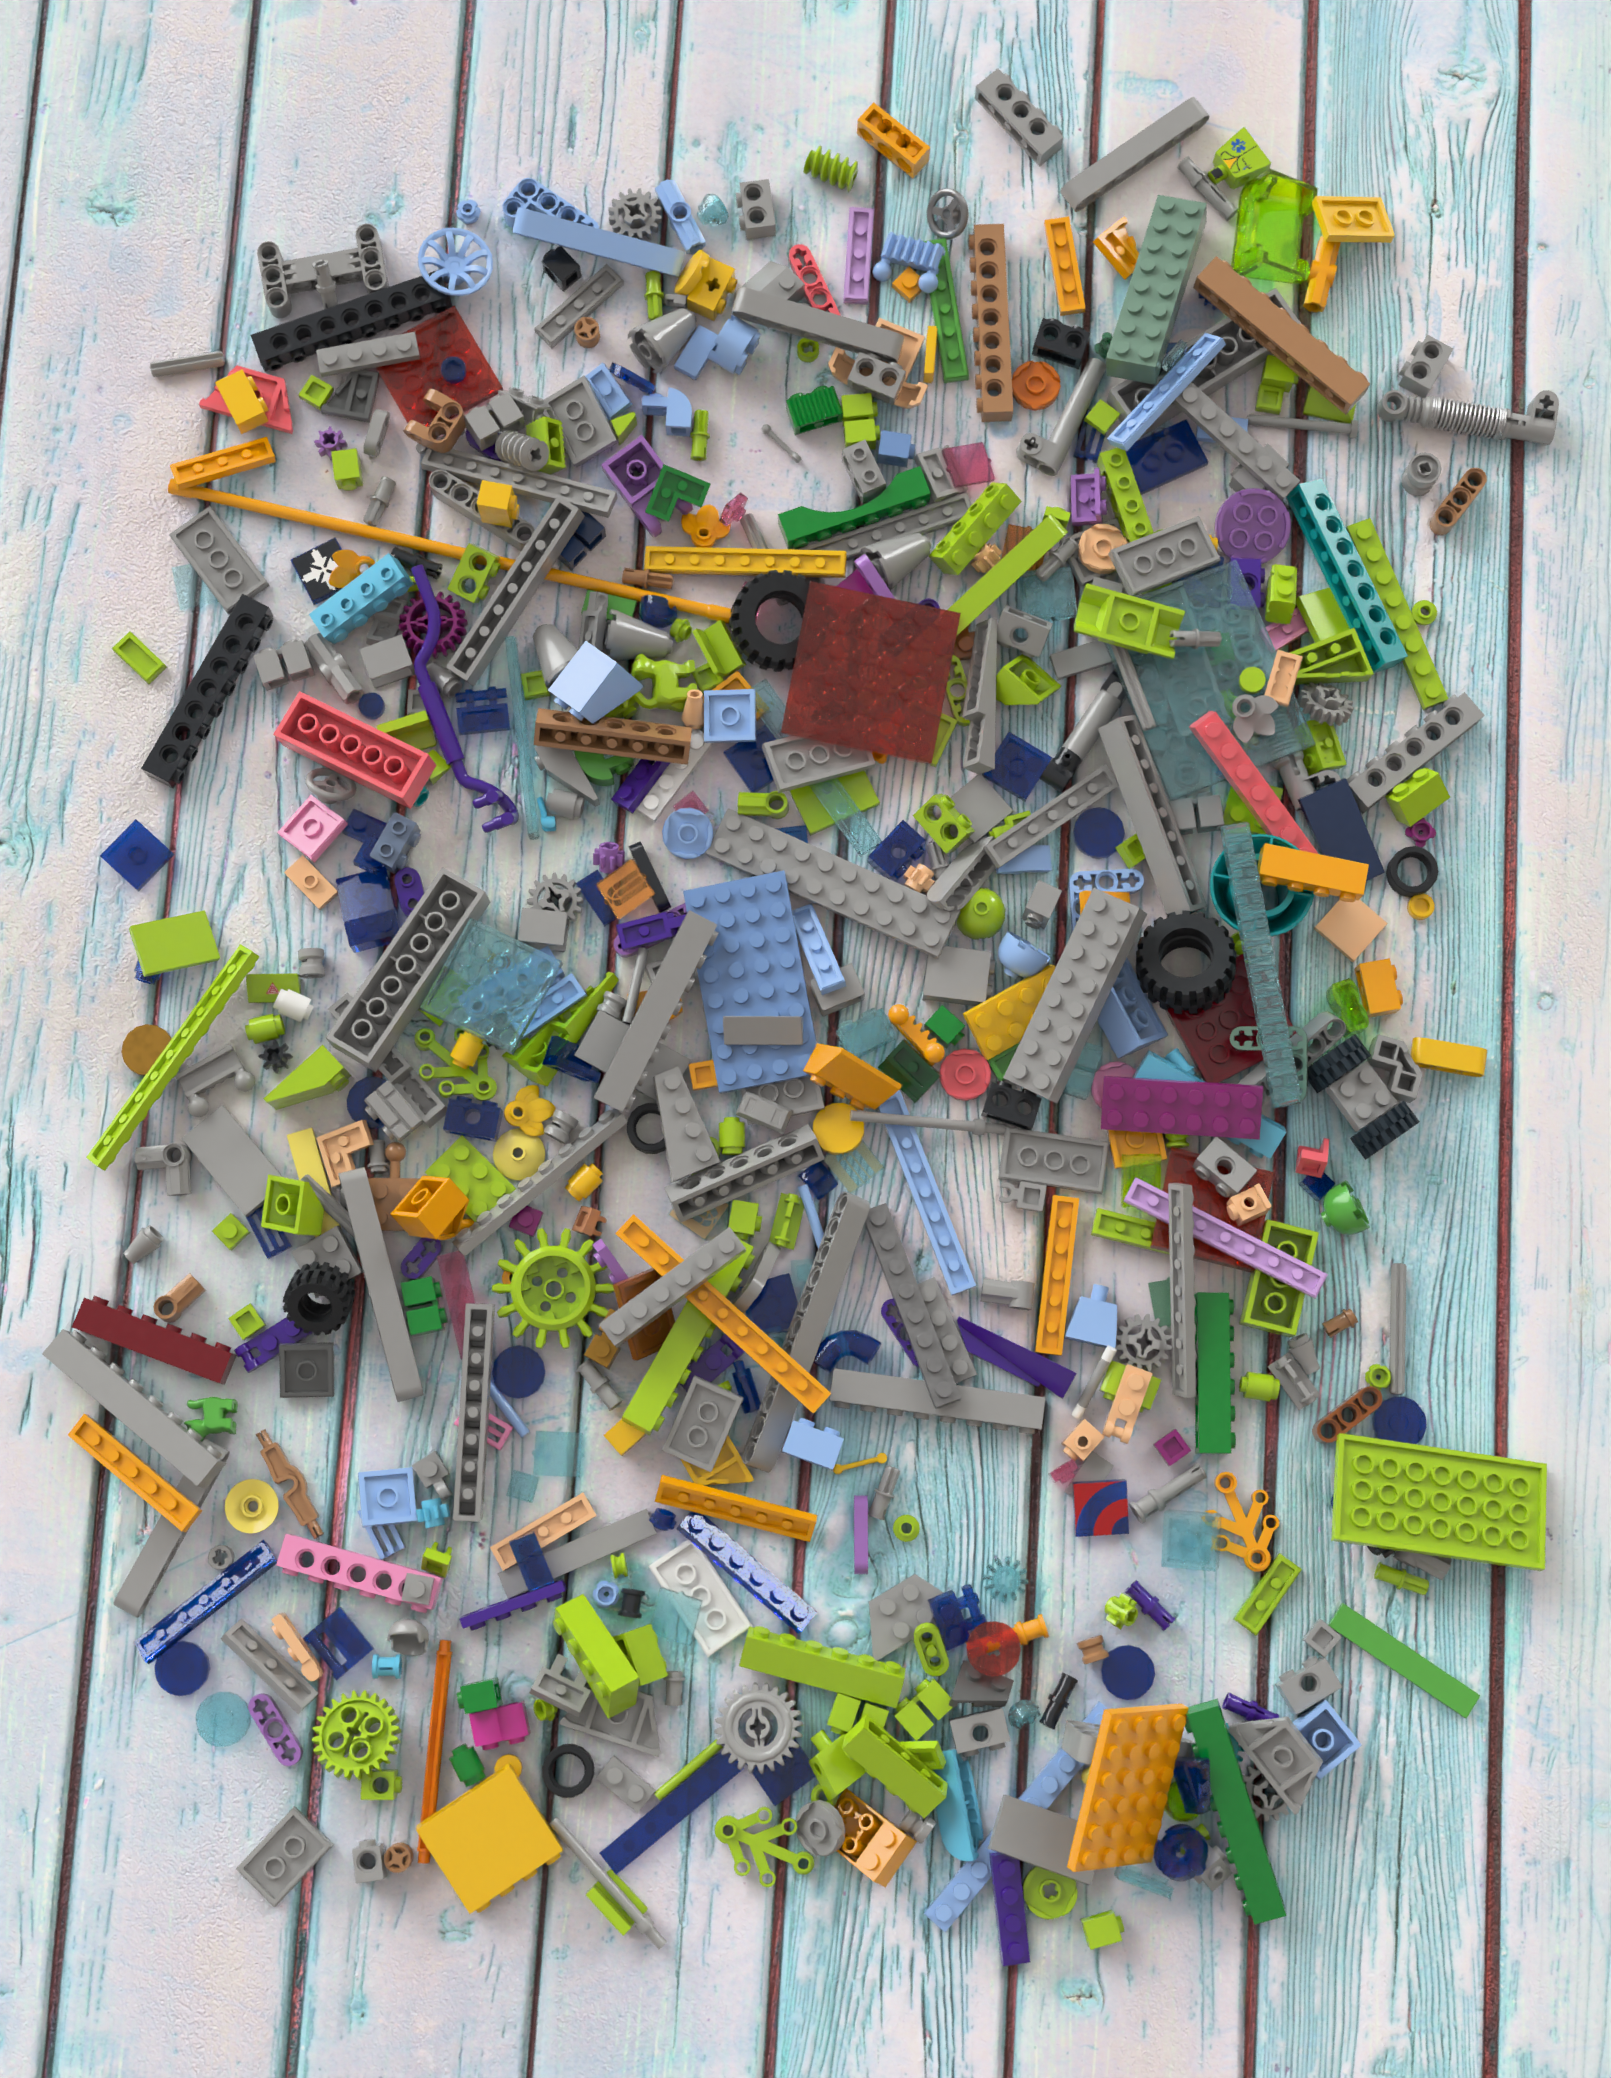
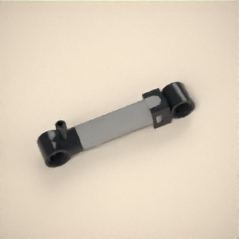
[1040,662,1145,793]

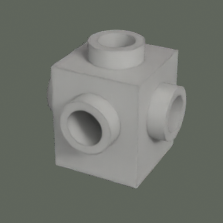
[1185,1840,1233,1892]

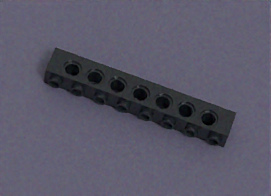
[251,269,452,371]
[141,594,273,789]

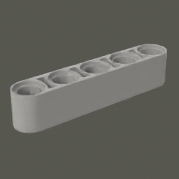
[429,470,535,551]
[1238,1011,1346,1106]

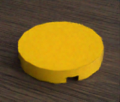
[674,250,710,296]
[813,1103,865,1155]

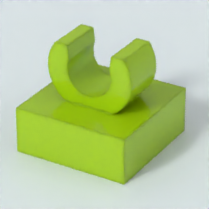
[421,1542,452,1578]

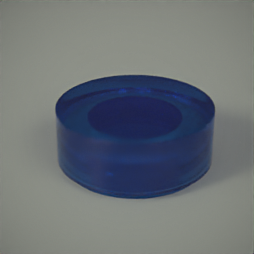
[441,356,467,384]
[358,693,385,720]

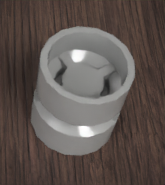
[1401,452,1441,496]

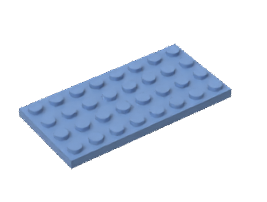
[683,870,817,1094]

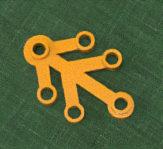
[1202,1472,1279,1572]

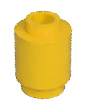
[450,1028,485,1069]
[564,1163,603,1202]

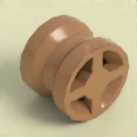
[574,317,600,348]
[1077,1635,1109,1664]
[384,1842,414,1873]

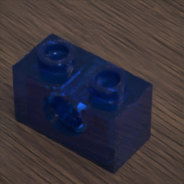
[867,820,926,880]
[443,1096,503,1142]

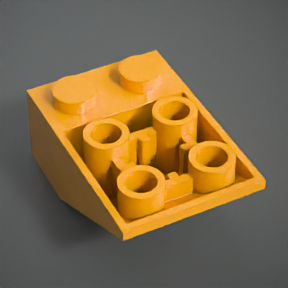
[834,1788,917,1887]

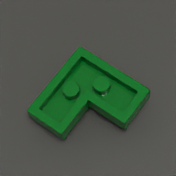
[645,464,711,522]

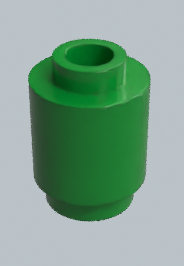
[449,1743,485,1787]

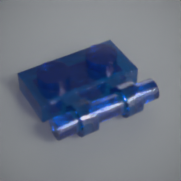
[455,686,511,735]
[927,1584,988,1651]

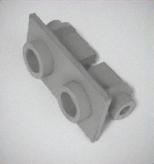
[498,387,552,423]
[1268,1352,1320,1410]

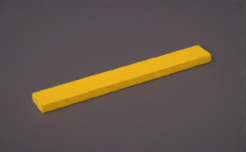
[644,546,847,578]

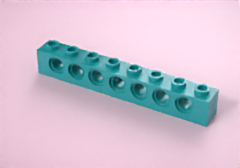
[1286,478,1408,673]

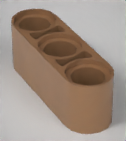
[1429,468,1487,536]

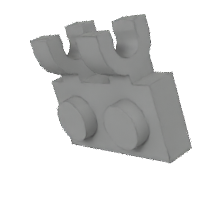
[529,1654,591,1717]

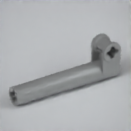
[1016,358,1106,476]

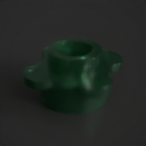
[1094,332,1112,359]

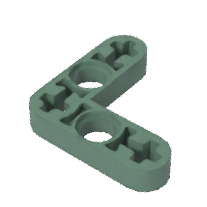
[1230,1026,1308,1103]

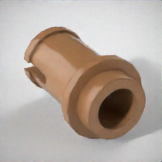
[1322,1309,1358,1338]

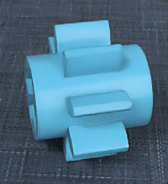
[416,1498,450,1528]

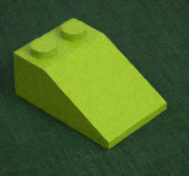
[263,1045,352,1110]

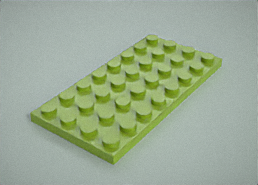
[1331,1433,1547,1571]

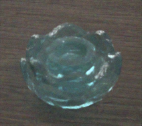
[1008,1699,1040,1729]

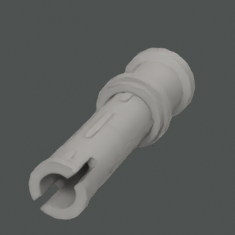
[1129,1463,1207,1524]

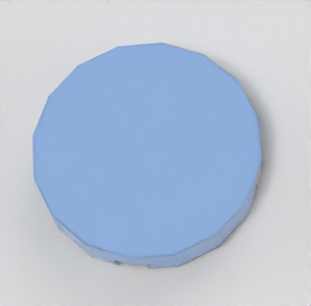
[662,807,713,859]

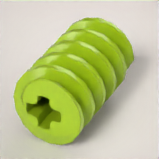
[803,145,858,192]

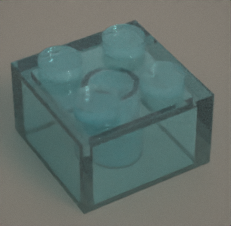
[1161,1509,1222,1571]

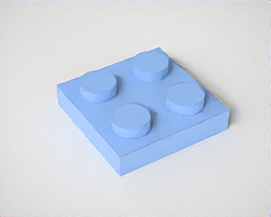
[704,689,756,743]
[358,1467,417,1528]

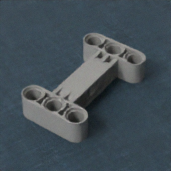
[257,223,389,318]

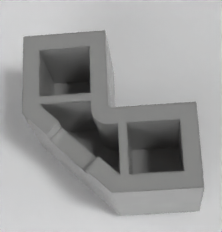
[1367,1034,1423,1103]

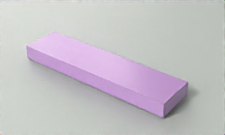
[843,207,874,305]

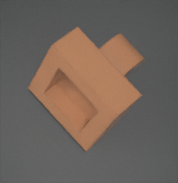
[572,1206,607,1236]

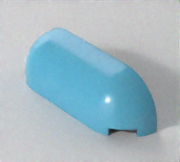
[933,1749,983,1861]

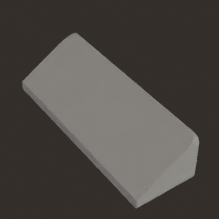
[723,1016,803,1045]

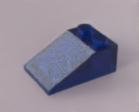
[336,866,401,953]

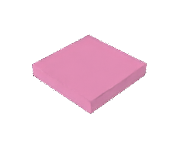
[277,795,348,863]

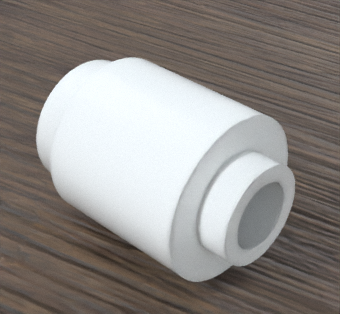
[273,989,314,1023]

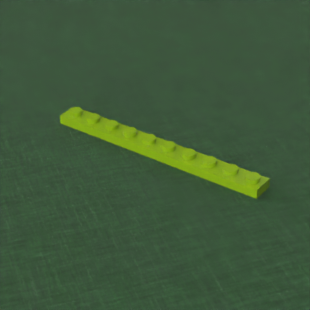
[86,944,259,1171]

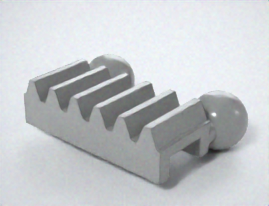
[175,1045,255,1117]

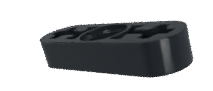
[628,841,671,913]

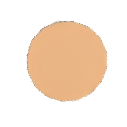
[1078,524,1128,574]

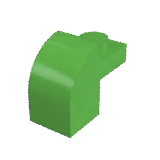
[574,751,634,786]

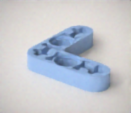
[1068,869,1144,932]

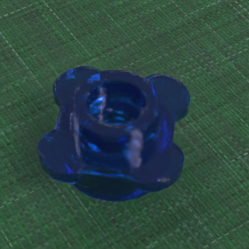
[649,1508,677,1531]

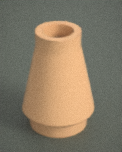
[681,690,704,729]

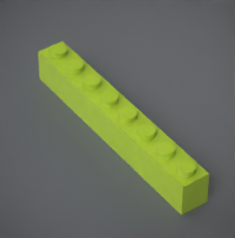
[622,1238,755,1436]

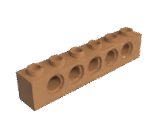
[533,708,692,765]

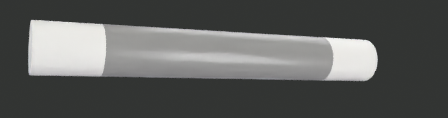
[1071,1345,1117,1420]

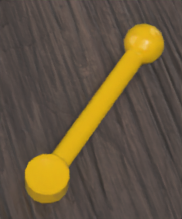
[833,1453,887,1474]

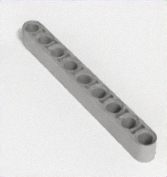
[338,1167,424,1402]

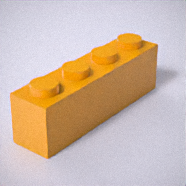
[1255,843,1369,902]

